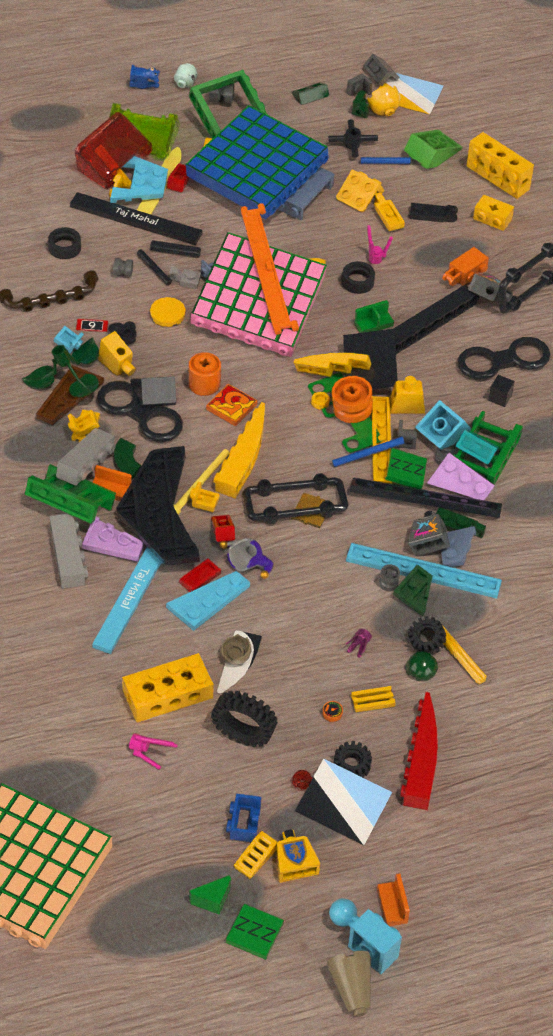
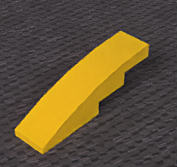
[294,353,371,377]

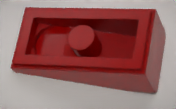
[211,515,235,542]

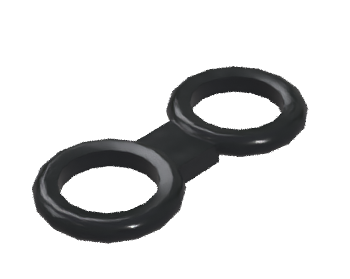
[457,337,551,380]
[97,381,183,442]

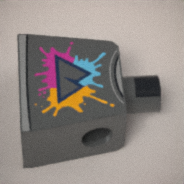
[468,272,513,302]
[408,511,450,556]

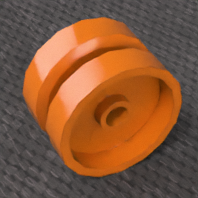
[332,376,373,423]

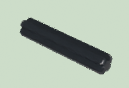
[150,240,201,257]

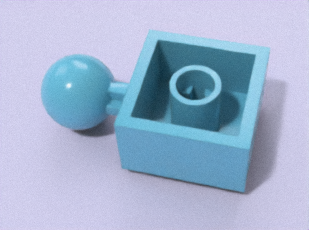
[329,898,402,975]

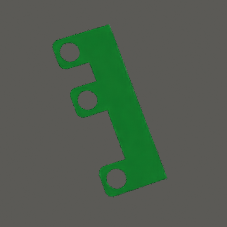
[308,372,382,453]

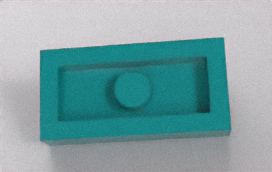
[456,429,499,464]

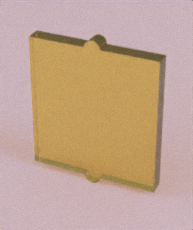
[291,493,333,528]

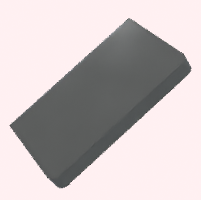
[363,54,400,86]

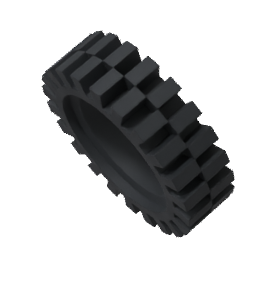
[211,691,278,747]

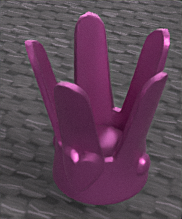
[346,628,372,658]

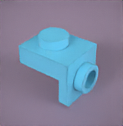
[53,326,84,354]

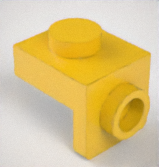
[68,410,100,437]
[190,482,220,512]

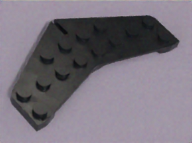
[116,446,200,565]

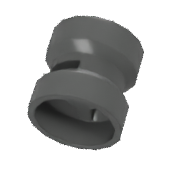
[113,258,133,277]
[379,564,400,591]

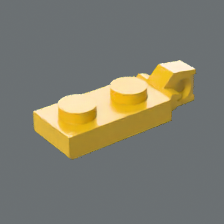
[374,192,405,231]

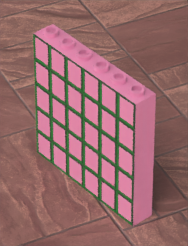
[191,232,327,357]

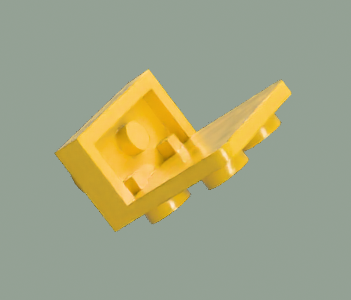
[336,169,384,212]

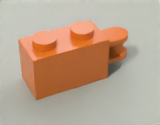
[442,247,489,286]

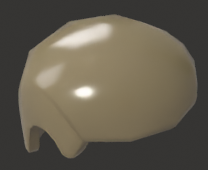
[221,634,252,665]

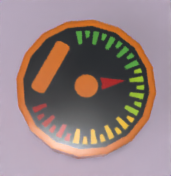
[322,701,343,722]

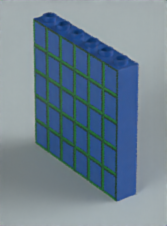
[185,105,329,220]

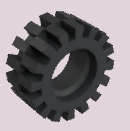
[408,616,446,655]
[334,741,372,778]

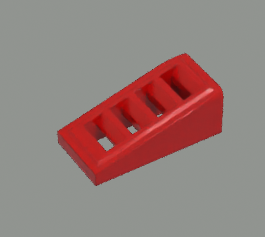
[167,163,190,192]

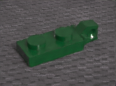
[436,508,486,538]

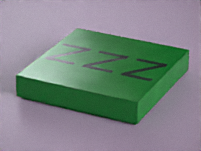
[385,448,427,489]
[226,904,284,960]

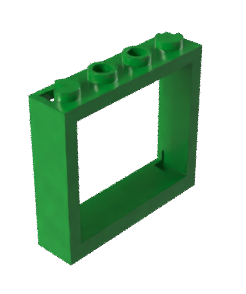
[188,70,270,139]

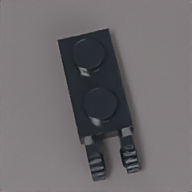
[409,203,458,223]

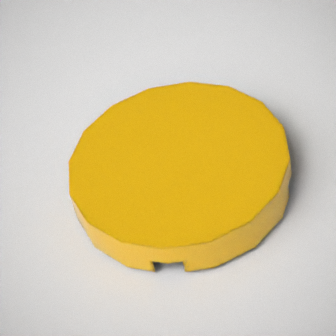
[150,297,186,327]

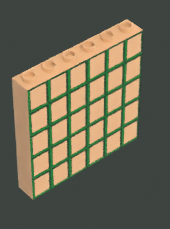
[0,783,112,949]

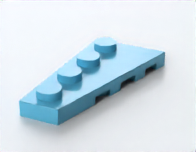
[166,571,250,631]

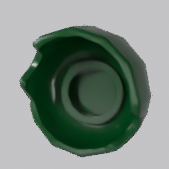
[405,651,438,681]

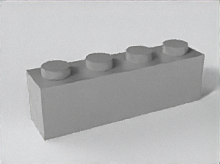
[56,428,115,486]
[50,514,88,589]

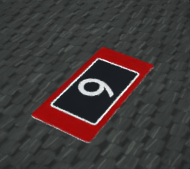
[76,319,108,332]

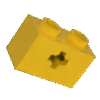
[473,195,514,231]

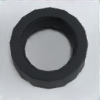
[48,227,81,259]
[342,261,375,294]

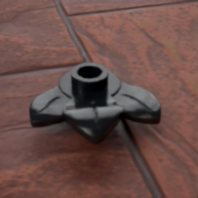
[108,321,137,344]

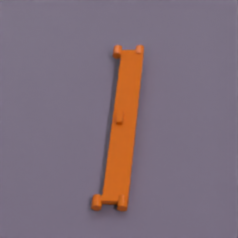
[240,203,299,335]

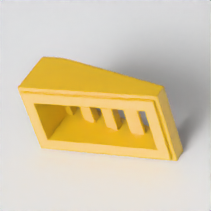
[234,831,277,879]

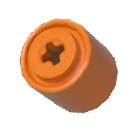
[188,352,221,396]

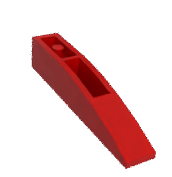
[400,692,438,811]

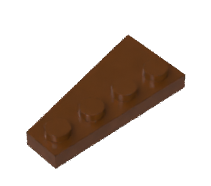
[36,365,104,425]

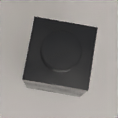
[488,375,515,407]

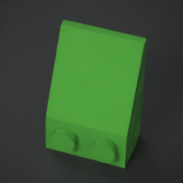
[404,129,463,169]

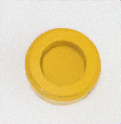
[311,392,330,410]

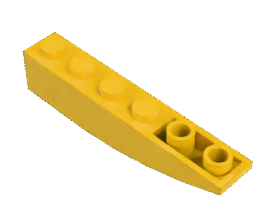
[213,402,265,499]

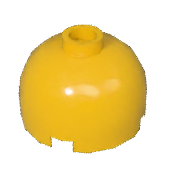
[367,86,400,117]

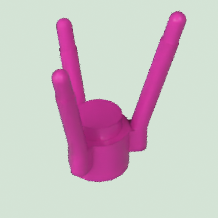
[367,225,393,264]
[129,733,178,769]

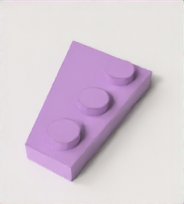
[427,453,495,500]
[82,516,144,562]

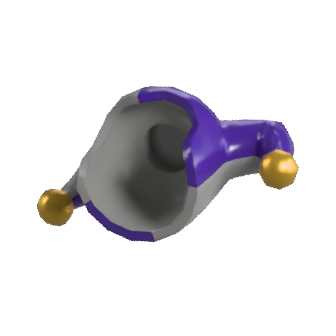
[220,538,273,579]

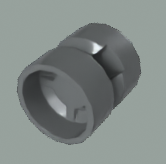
[209,83,235,104]

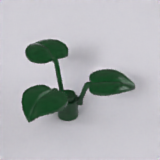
[22,337,99,397]

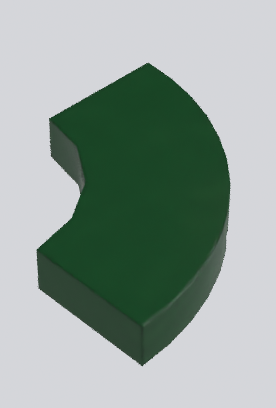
[114,437,141,479]

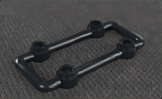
[499,243,553,313]
[243,473,349,524]

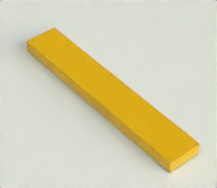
[371,396,392,484]

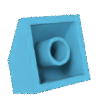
[415,400,471,449]

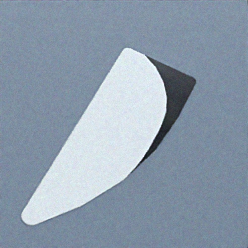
[217,630,262,693]

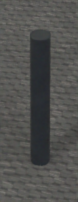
[137,249,172,286]

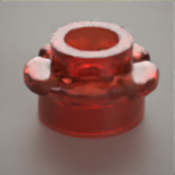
[292,770,312,790]

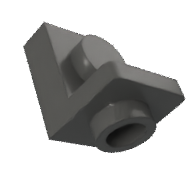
[346,73,373,96]

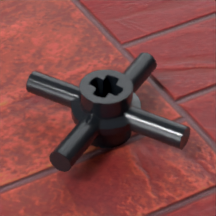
[328,119,378,158]

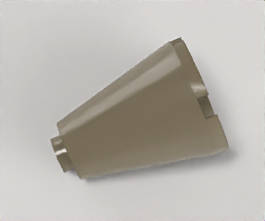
[327,951,371,1017]

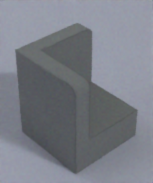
[397,420,417,449]

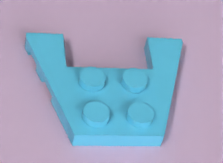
[110,151,168,203]

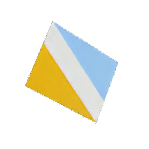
[378,73,443,114]

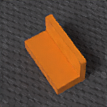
[93,465,132,501]
[377,873,410,926]

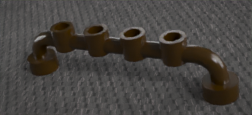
[0,270,99,312]

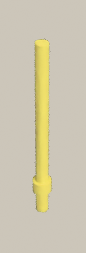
[174,449,229,515]

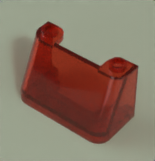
[75,112,153,190]

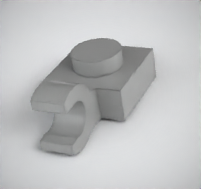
[170,267,201,289]

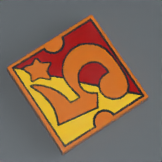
[206,384,258,426]

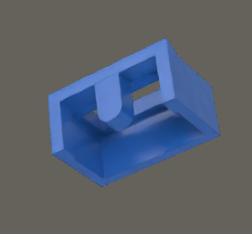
[226,794,261,843]

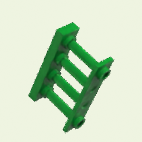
[453,411,523,485]
[25,464,116,523]

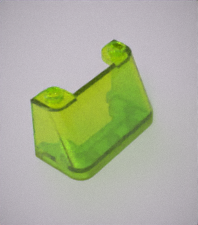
[104,103,180,158]

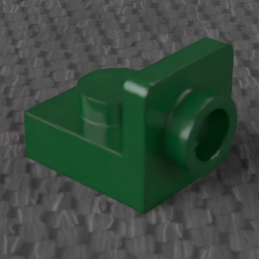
[352,90,369,118]

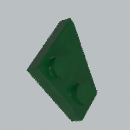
[393,564,433,617]

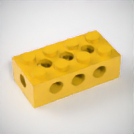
[466,132,534,199]
[122,653,214,722]

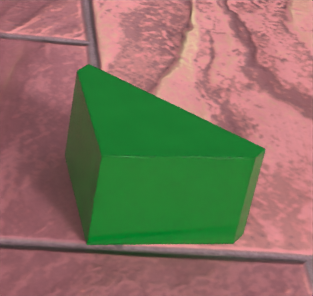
[189,875,231,915]

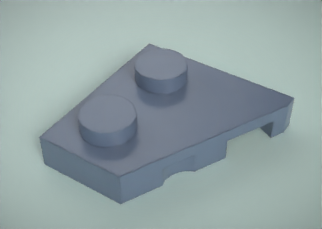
[441,526,476,567]

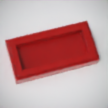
[179,558,221,592]

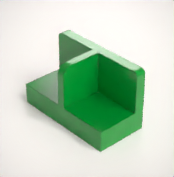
[354,300,394,333]

